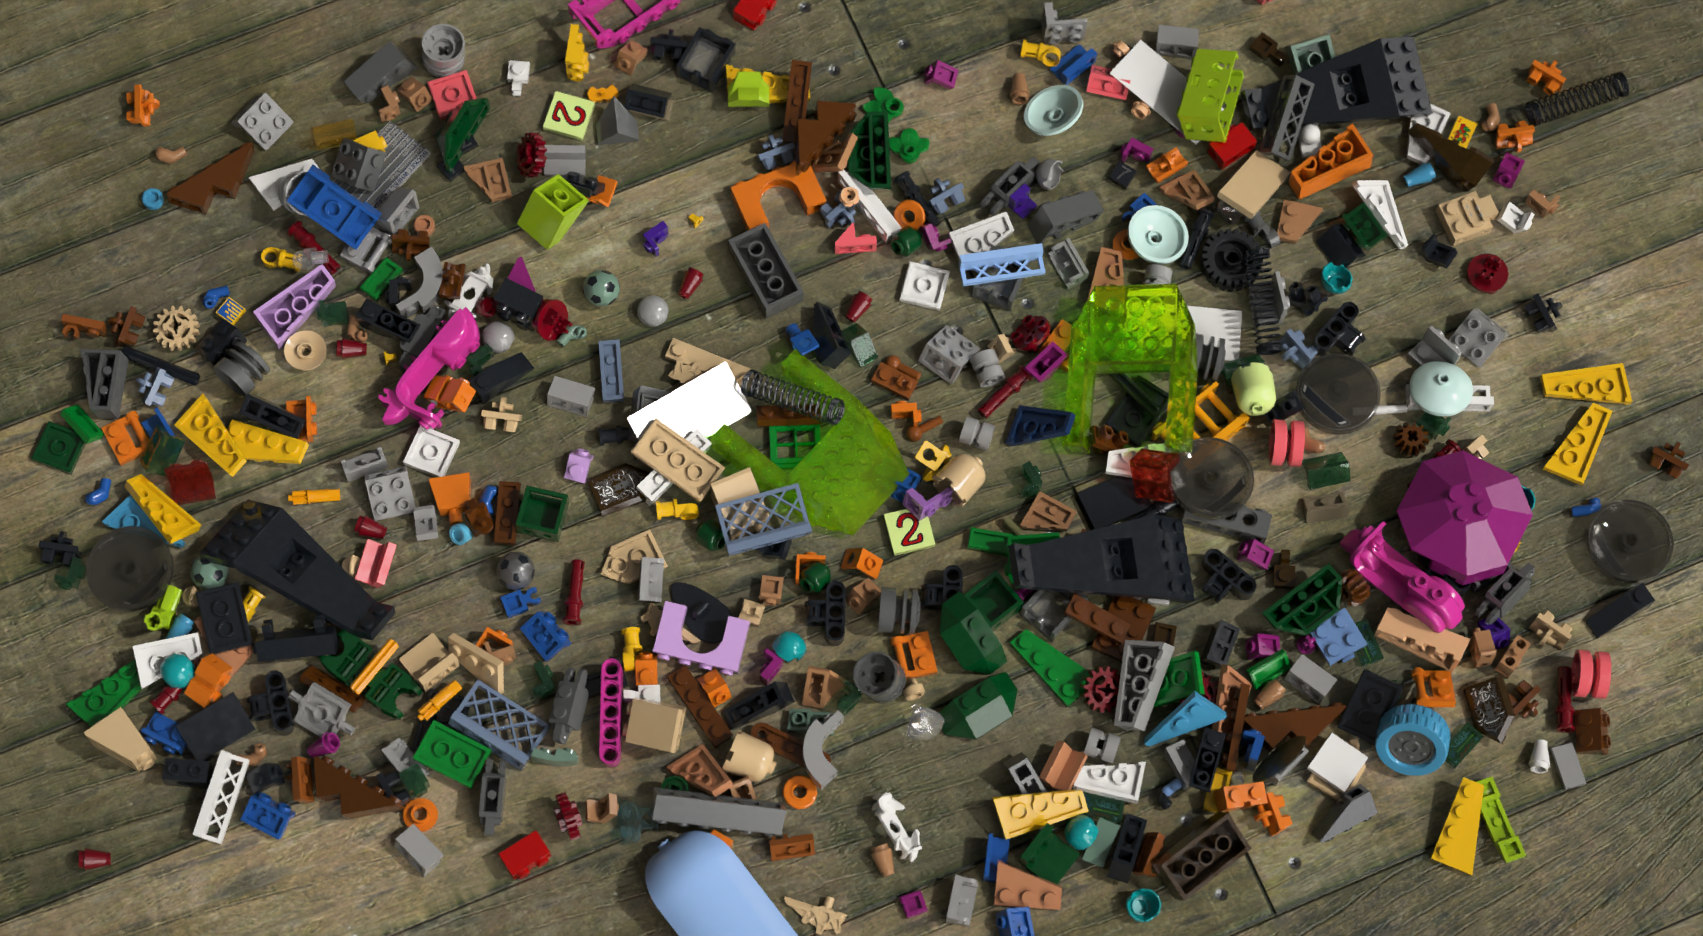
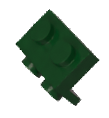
[1341,202,1389,251]

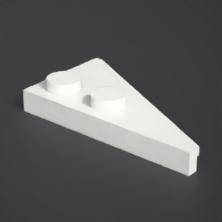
[1352,180,1408,249]

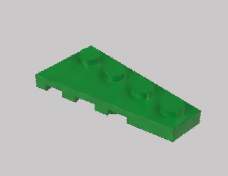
[1009,629,1097,708]
[66,659,141,727]

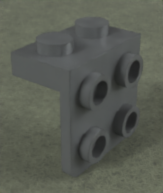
[332,138,387,192]

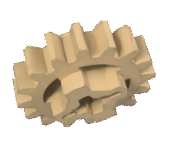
[153,306,200,351]

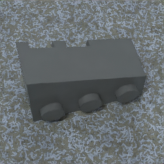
[344,41,418,104]
[1027,190,1104,245]
[80,349,129,419]

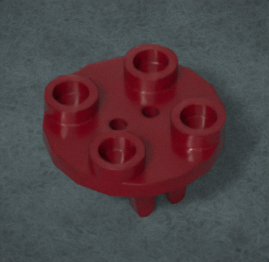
[1467,253,1509,294]
[532,299,573,341]
[1010,315,1051,354]

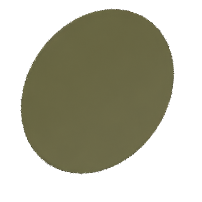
[1253,736,1306,782]

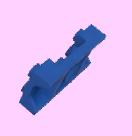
[287,164,382,250]

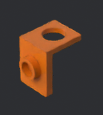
[586,175,618,208]
[840,548,883,579]
[796,552,826,585]
[476,627,514,649]

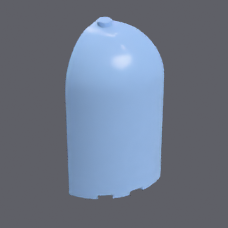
[645,831,798,936]

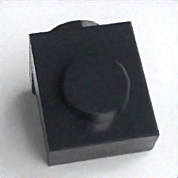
[1422,234,1458,269]
[385,277,412,311]
[755,530,792,560]
[246,763,285,794]

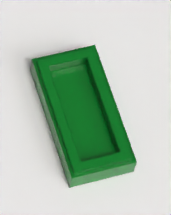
[360,257,403,302]
[60,404,104,444]
[967,527,1013,556]
[1246,649,1291,689]

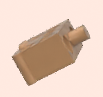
[1468,628,1497,668]
[1494,635,1531,679]

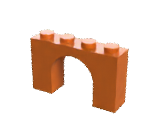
[731,160,826,231]

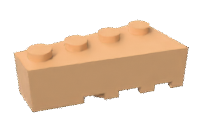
[1374,607,1470,673]

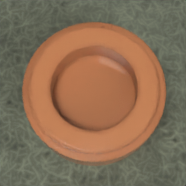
[414,215,435,236]

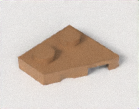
[811,133,858,173]
[464,158,512,202]
[1160,169,1215,210]
[1277,200,1323,244]
[1020,491,1077,532]

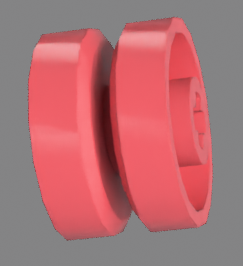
[1268,419,1305,467]
[1571,649,1611,699]

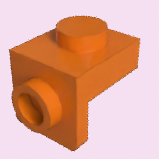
[890,401,922,427]
[635,652,658,686]
[697,668,732,707]

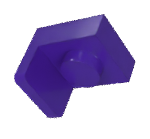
[1008,183,1037,219]
[642,221,668,257]
[1477,618,1510,650]

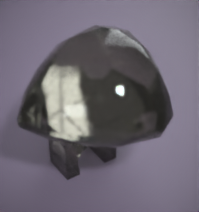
[1207,198,1243,226]

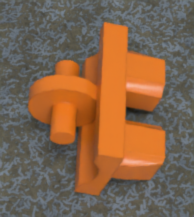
[1526,60,1567,95]
[126,84,160,127]
[1495,121,1535,153]
[1146,147,1188,184]
[1254,792,1292,837]

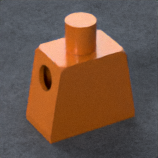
[429,472,471,525]

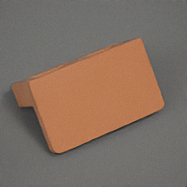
[1039,740,1087,791]

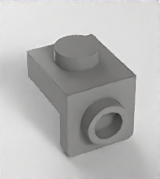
[413,505,439,541]

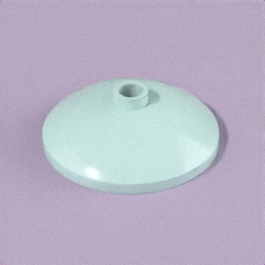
[1024,85,1083,136]
[1128,205,1188,264]
[1409,361,1473,417]

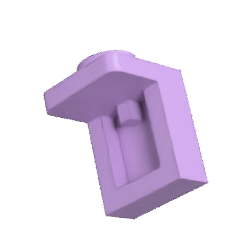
[564,448,594,483]

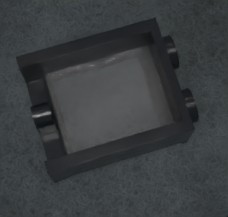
[676,27,736,93]

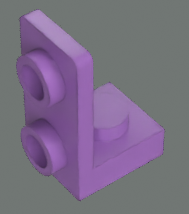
[902,487,953,521]

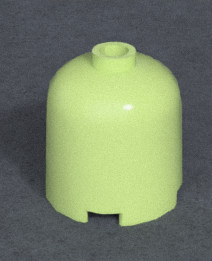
[1231,362,1276,416]

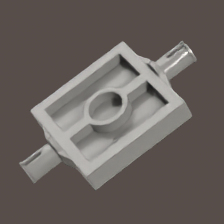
[288,682,356,737]

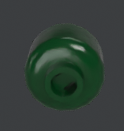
[890,226,922,257]
[696,520,725,551]
[799,562,831,593]

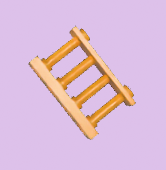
[1151,382,1250,476]

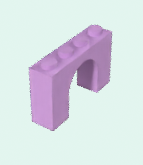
[653,601,750,676]

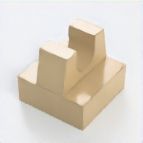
[987,334,1017,363]
[1462,434,1489,459]
[739,599,765,627]

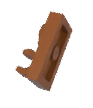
[61,314,108,339]
[871,362,918,401]
[286,756,314,804]
[1132,832,1165,877]
[769,833,815,861]

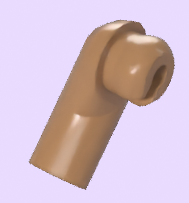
[1481,103,1500,132]
[155,146,188,164]
[347,315,368,343]
[236,743,267,766]

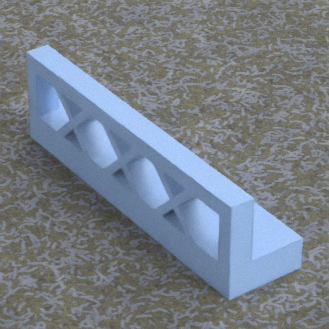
[958,243,1045,286]

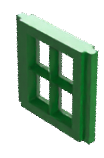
[769,425,822,470]

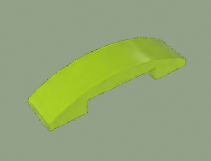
[1476,777,1526,864]

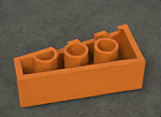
[1289,123,1373,200]

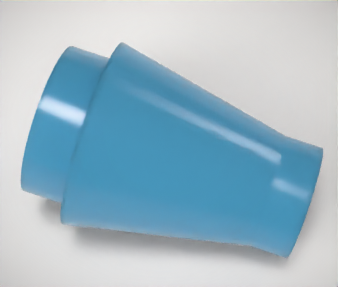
[1403,163,1436,187]
[165,613,194,639]

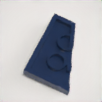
[1006,405,1076,447]

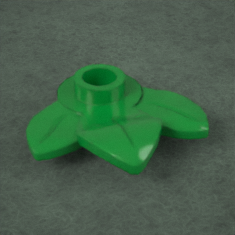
[863,87,904,123]
[889,128,930,164]

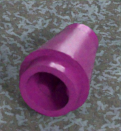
[307,732,340,758]

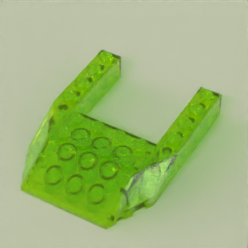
[1062,284,1198,454]
[710,349,909,536]

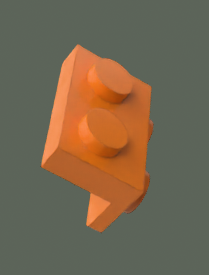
[286,396,317,443]

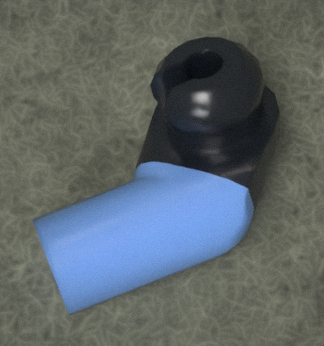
[1157,778,1182,810]

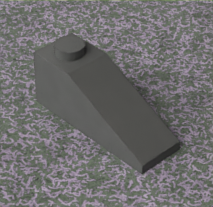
[1004,752,1047,794]

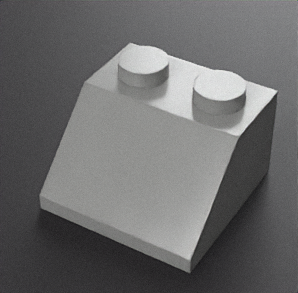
[374,187,419,236]

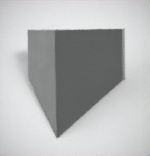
[596,96,639,145]

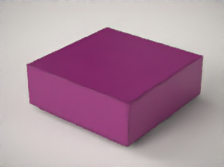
[899,890,928,919]

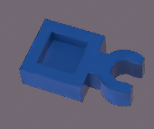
[1122,192,1157,222]
[500,587,541,619]

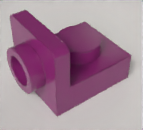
[924,60,958,90]
[1120,138,1154,163]
[1493,152,1525,189]
[920,223,951,252]
[1236,539,1274,570]
[1245,633,1280,660]
[760,648,783,686]

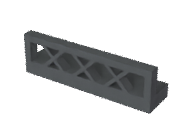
[1259,75,1315,161]

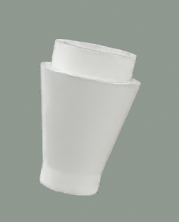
[1528,739,1550,774]

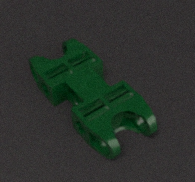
[317,630,423,720]

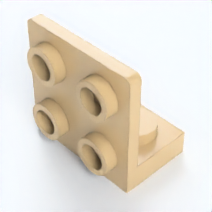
[399,633,460,692]

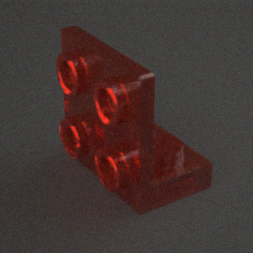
[1129,448,1180,503]
[164,460,216,505]

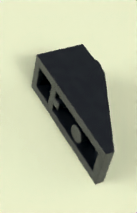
[814,302,852,369]
[469,352,534,405]
[239,393,306,439]
[1585,583,1655,639]
[722,681,795,730]
[1107,813,1147,884]

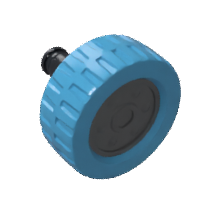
[1375,698,1450,776]

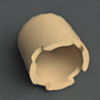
[932,453,986,508]
[722,730,777,782]

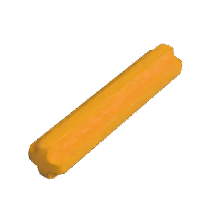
[350,639,398,694]

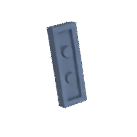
[598,339,624,403]

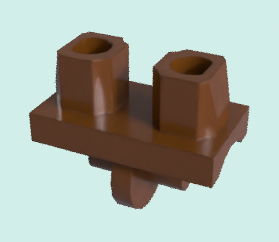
[391,229,430,261]
[439,262,466,301]
[107,306,146,347]
[1089,425,1129,455]
[1649,441,1689,479]
[464,498,494,536]
[1509,680,1541,719]

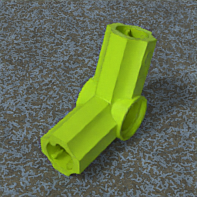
[144,585,183,631]

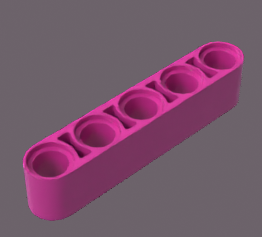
[599,658,623,768]

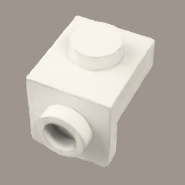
[1497,202,1534,234]

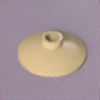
[284,330,327,371]

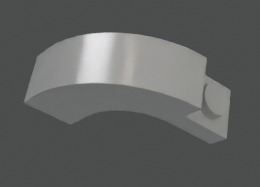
[396,247,443,317]
[803,710,844,790]

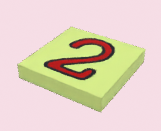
[543,91,595,141]
[884,509,936,556]

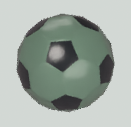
[583,270,620,307]
[190,556,229,590]

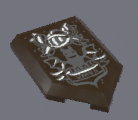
[587,464,650,517]
[1463,675,1515,744]

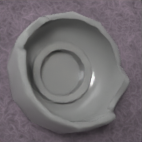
[1036,159,1063,190]
[637,295,669,327]
[482,321,515,353]

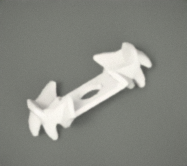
[444,263,493,320]
[872,793,922,863]

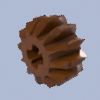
[1393,421,1429,457]
[1340,569,1371,606]

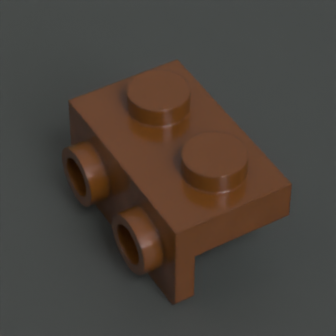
[1575,708,1611,755]

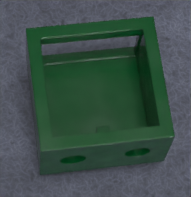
[516,485,569,542]
[964,570,1024,632]

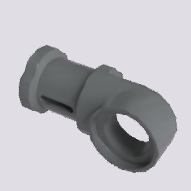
[1243,210,1281,249]

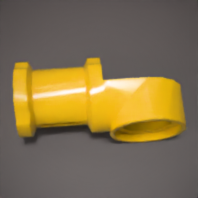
[1020,39,1061,67]
[261,247,304,273]
[655,498,699,520]
[243,586,266,623]
[621,627,643,672]

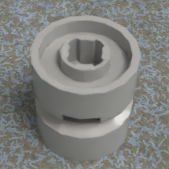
[1140,264,1173,302]
[970,349,1005,388]
[959,416,996,451]
[1084,728,1121,764]

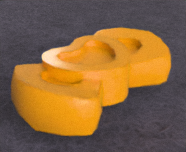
[587,85,619,103]

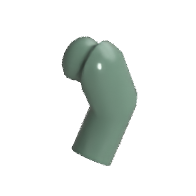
[556,325,587,347]

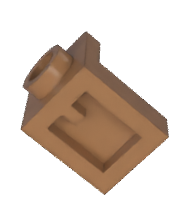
[1525,190,1560,218]

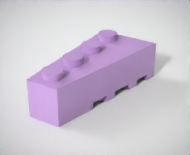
[253,264,336,351]

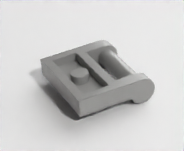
[340,227,392,274]

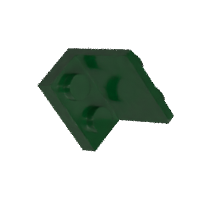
[1019,823,1080,885]

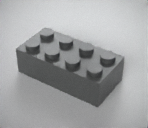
[728,223,804,319]

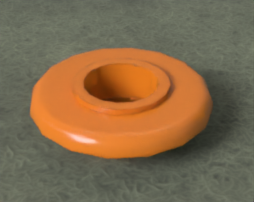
[894,200,925,230]
[1113,229,1139,260]
[782,775,817,809]
[403,798,438,832]

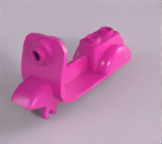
[378,307,480,430]
[1340,521,1465,633]

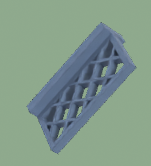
[715,483,812,556]
[448,680,551,771]

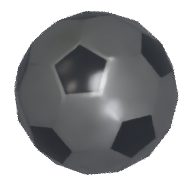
[496,552,535,590]

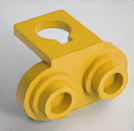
[915,441,952,482]

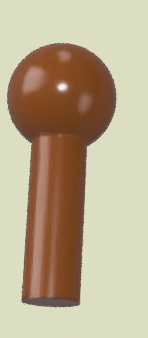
[884,355,921,380]
[906,415,944,442]

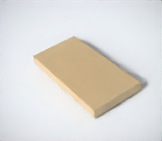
[1217,150,1291,219]
[631,418,725,502]

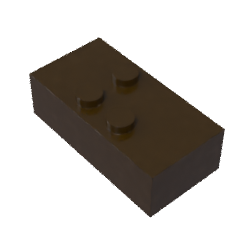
[1151,811,1252,901]

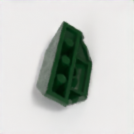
[436,97,490,173]
[847,111,891,190]
[1262,563,1342,636]
[939,591,1007,674]
[934,672,1018,740]

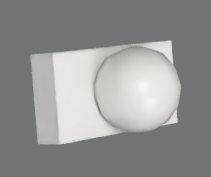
[1298,124,1322,159]

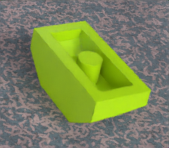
[728,72,769,107]

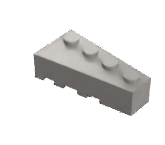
[1114,640,1175,731]

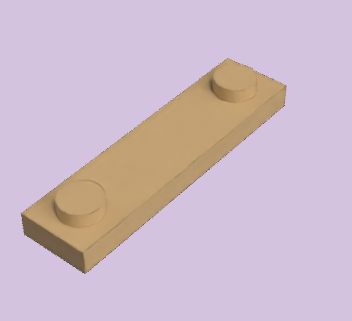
[665,338,751,389]

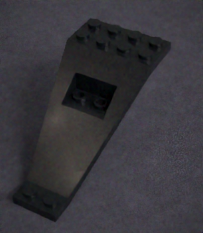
[1240,37,1433,131]
[199,499,396,641]
[1008,515,1195,603]

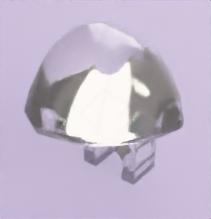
[907,703,945,740]

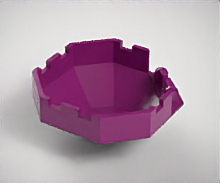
[1397,450,1533,585]

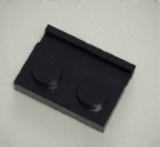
[561,172,605,198]

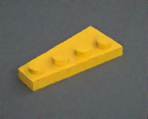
[726,65,810,103]
[1540,363,1632,405]
[174,394,247,477]
[1543,403,1613,486]
[227,419,309,464]
[124,474,201,544]
[1431,777,1484,875]
[992,789,1088,840]

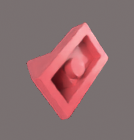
[835,223,877,254]

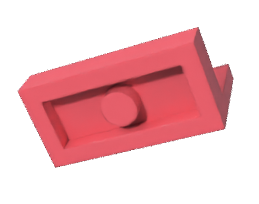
[1086,65,1131,100]
[354,539,397,588]

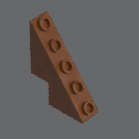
[794,101,857,176]
[166,142,255,215]
[1243,703,1347,753]
[314,755,405,819]

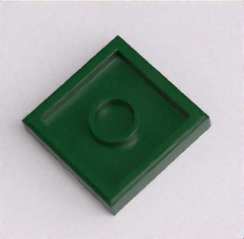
[31,421,86,475]

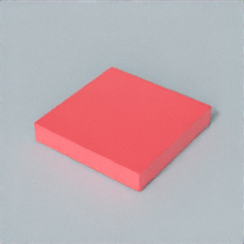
[427,70,477,120]

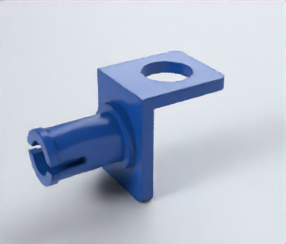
[786,323,819,357]

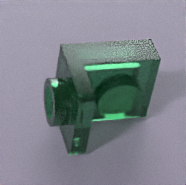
[316,300,348,327]
[837,680,862,717]

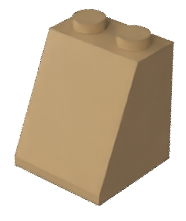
[710,467,770,540]
[622,698,686,753]
[84,707,157,772]

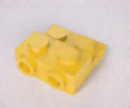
[565,24,589,82]

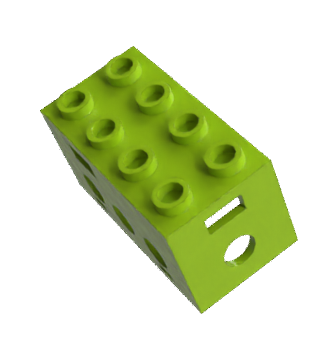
[1176,49,1244,142]

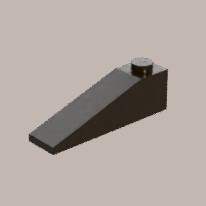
[1408,123,1494,191]

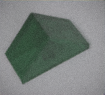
[842,323,878,368]

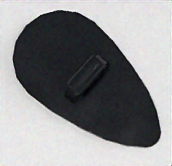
[671,582,733,644]

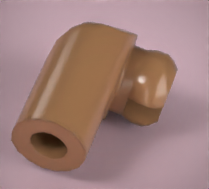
[1304,428,1326,454]

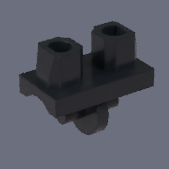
[650,29,688,63]
[1288,281,1328,316]
[1525,293,1563,333]
[1264,390,1305,424]
[38,531,82,568]
[376,771,412,813]

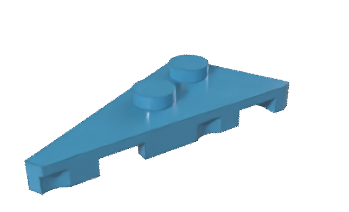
[102,495,186,548]
[1144,691,1227,747]

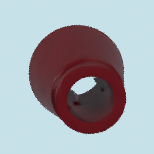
[677,267,704,300]
[845,291,873,323]
[336,338,367,359]
[354,515,387,539]
[79,848,111,870]

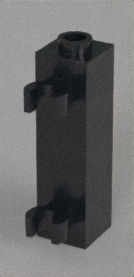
[252,614,339,662]

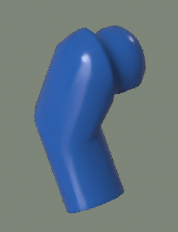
[202,285,230,309]
[85,478,111,505]
[479,485,498,516]
[1572,498,1602,517]

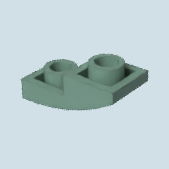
[787,709,835,736]
[531,747,579,767]
[1082,817,1121,868]

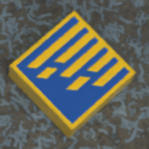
[215,297,246,325]

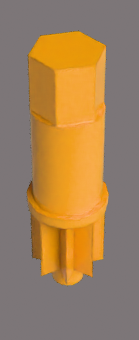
[288,488,341,505]
[417,679,462,721]

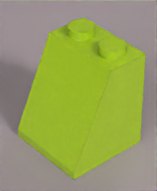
[517,174,589,250]

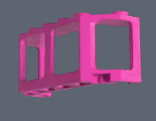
[568,0,681,49]

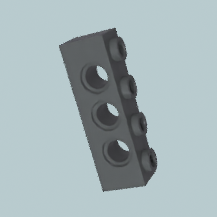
[1182,492,1272,544]

